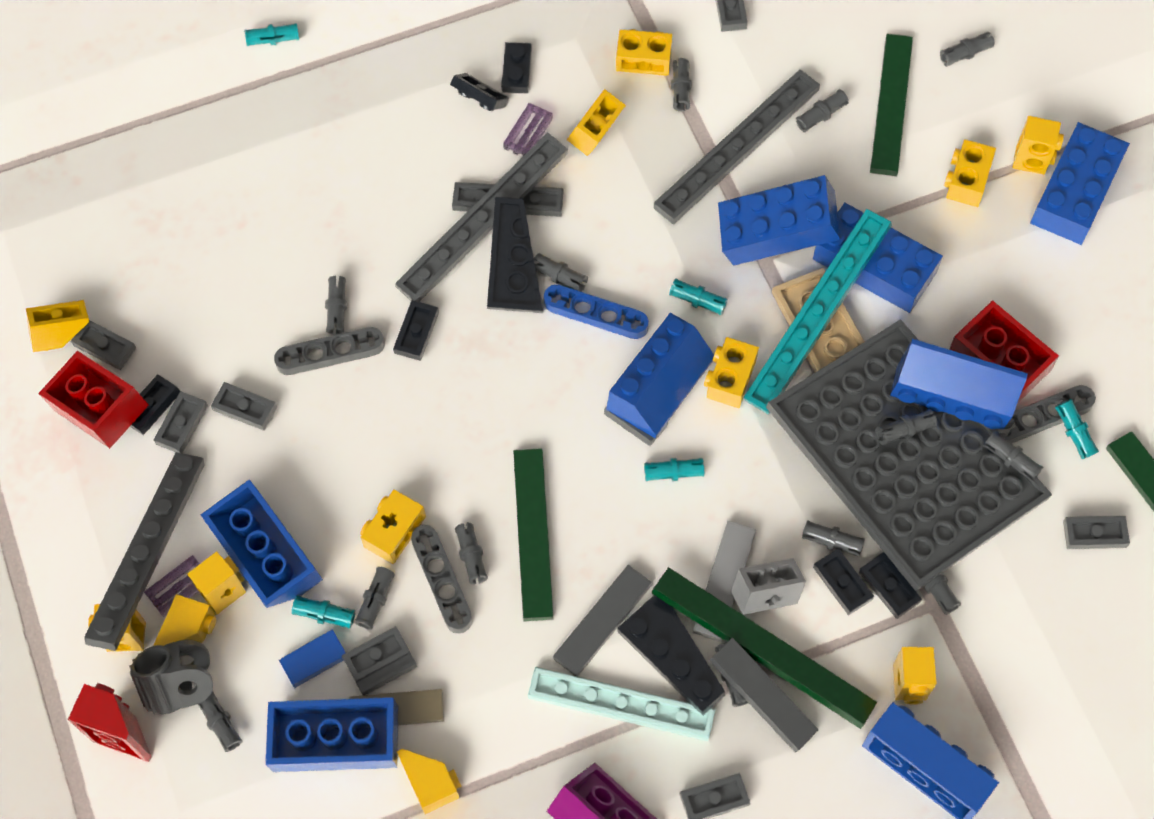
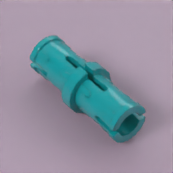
[244,23,299,47]
[669,278,728,315]
[1055,399,1099,459]
[644,458,705,481]
[291,595,356,629]

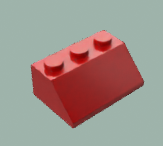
[67,683,151,762]

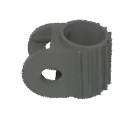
[129,640,213,715]

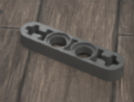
[274,327,385,375]
[996,385,1096,444]
[411,525,473,634]

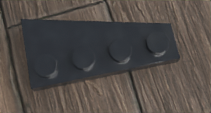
[487,197,543,313]
[617,595,725,716]

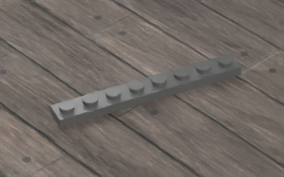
[653,69,820,225]
[395,132,568,302]
[84,452,205,651]

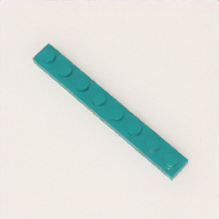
[743,209,892,415]

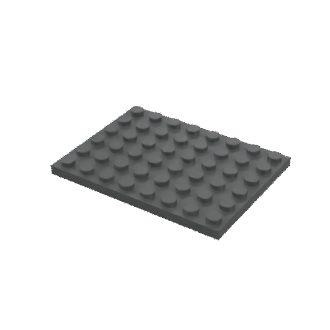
[766,319,1052,591]

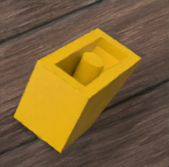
[26,300,89,352]
[153,594,216,646]
[396,749,461,814]

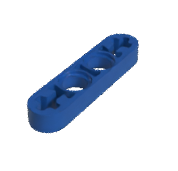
[544,285,649,339]

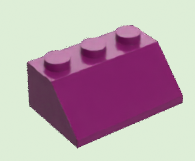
[546,763,657,819]

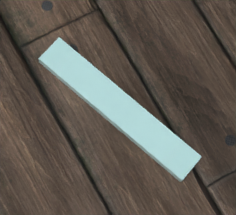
[527,667,716,741]

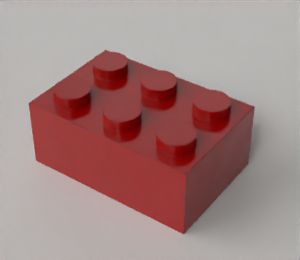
[949,300,1059,404]
[38,351,149,449]

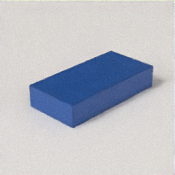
[279,629,346,689]

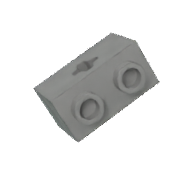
[731,558,806,615]

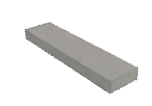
[693,521,756,642]

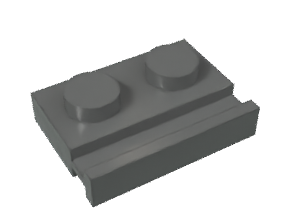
[342,626,418,695]

